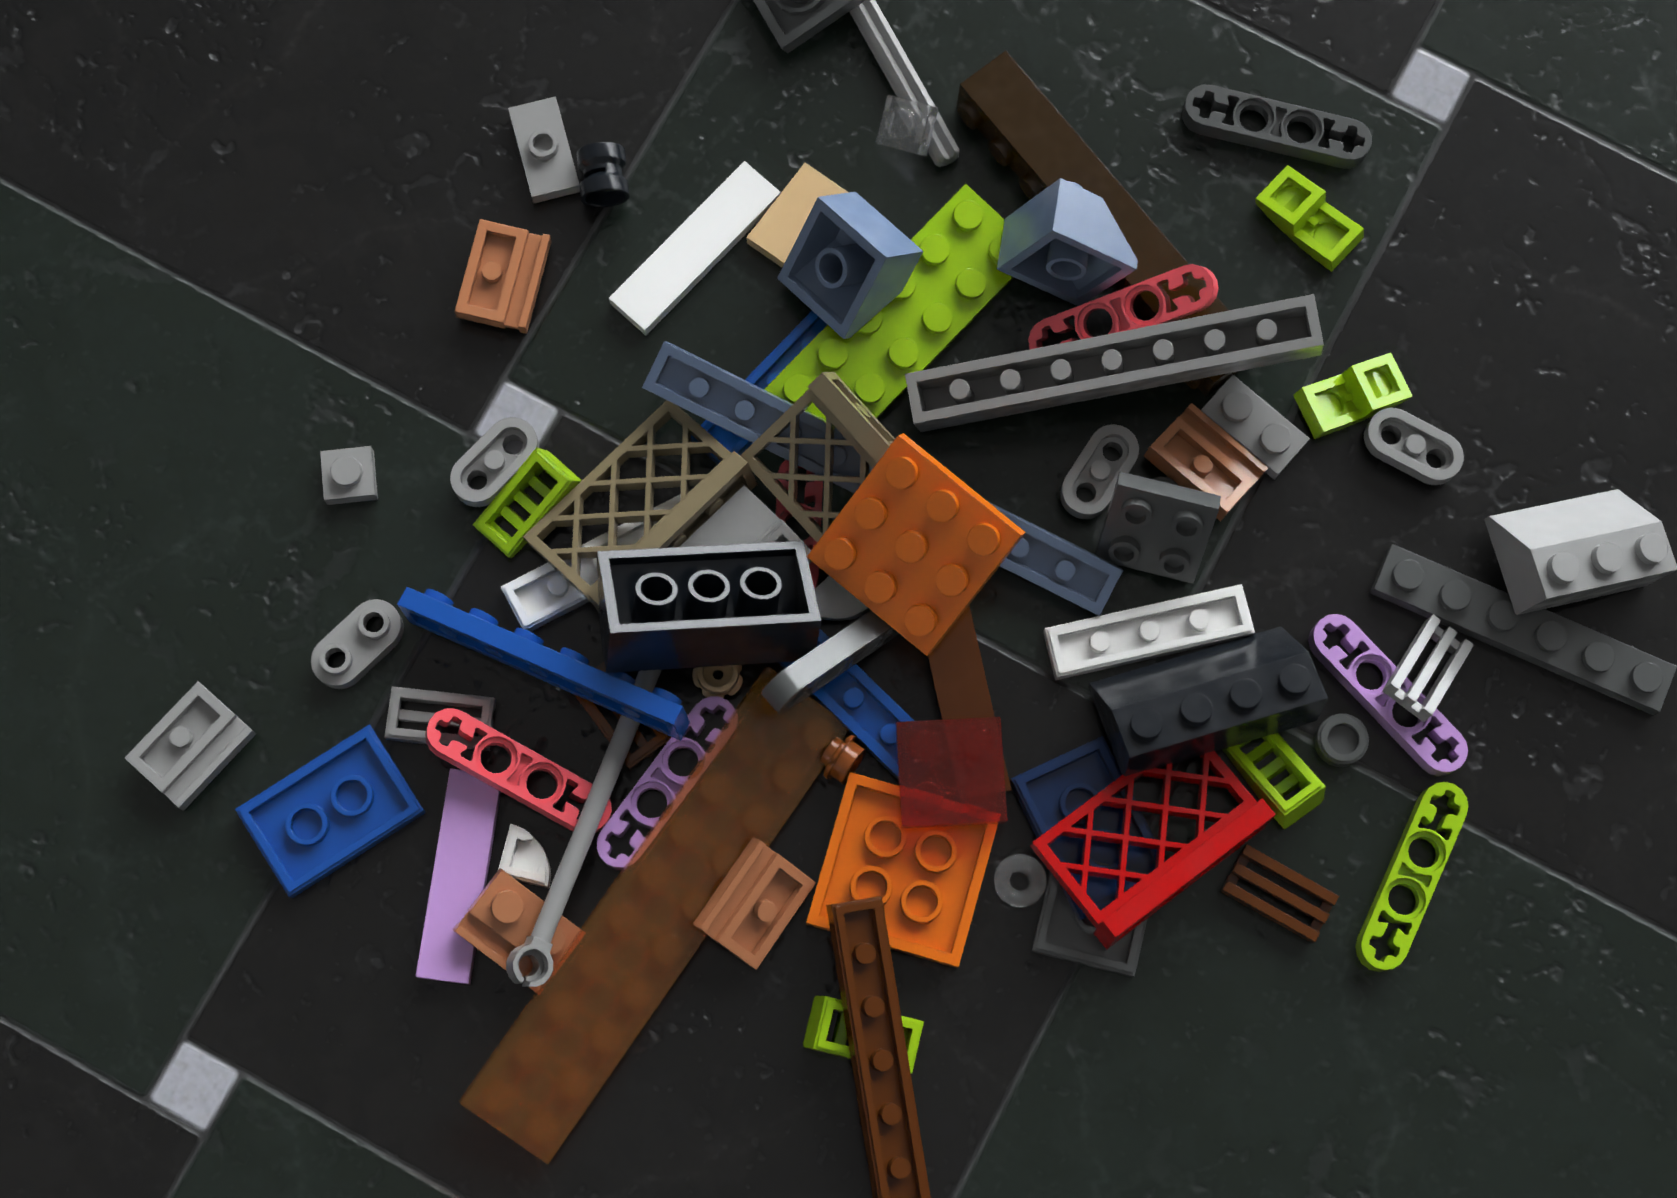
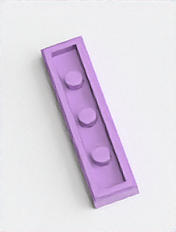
[416,768,501,985]

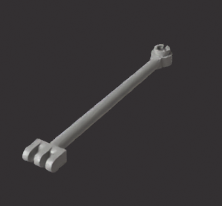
[506,670,662,987]

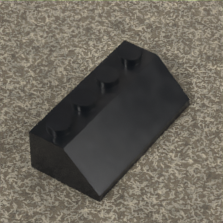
[597,541,822,673]
[1088,626,1328,776]

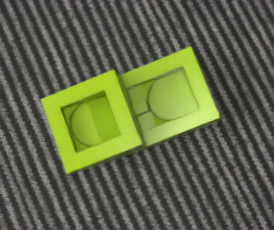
[1255,165,1364,272]
[1293,352,1413,439]

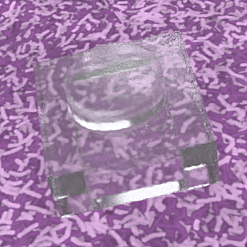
[876,95,939,156]

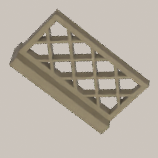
[740,372,895,542]
[523,400,757,613]

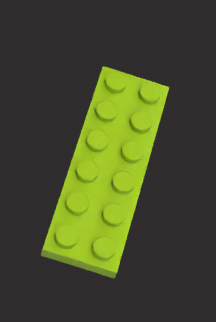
[764,184,1014,420]

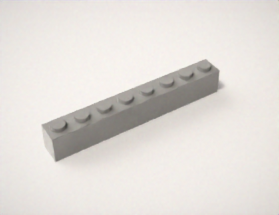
[905,294,1324,432]

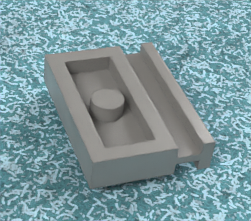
[125,681,256,811]

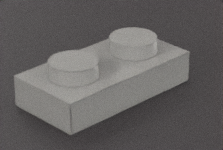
[1201,375,1310,480]

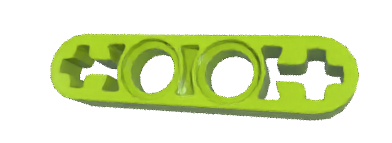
[1355,782,1469,972]

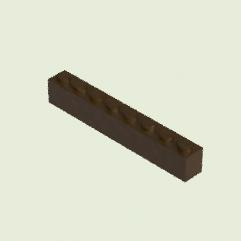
[957,51,1240,397]

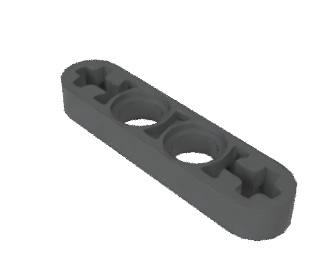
[1182,84,1372,169]
[761,611,899,715]

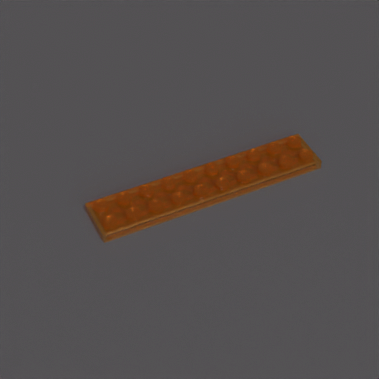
[459,667,849,1164]

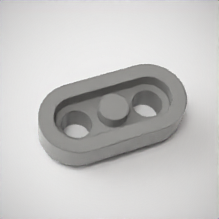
[1364,408,1464,485]
[450,417,539,507]
[1060,424,1139,519]
[311,599,404,689]

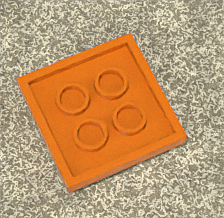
[807,433,1026,656]
[806,772,1000,969]

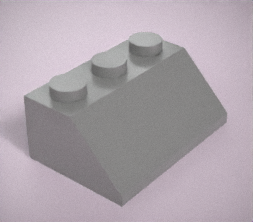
[1484,489,1677,615]

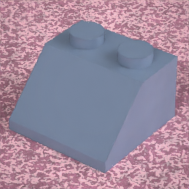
[997,178,1138,306]
[777,192,923,339]

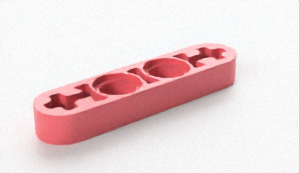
[1028,264,1219,349]
[425,708,612,832]

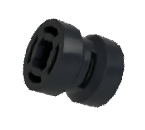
[577,142,630,208]

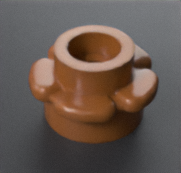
[820,735,866,784]

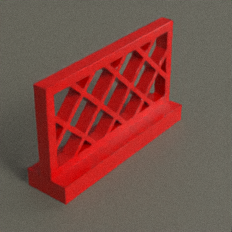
[1030,751,1276,950]

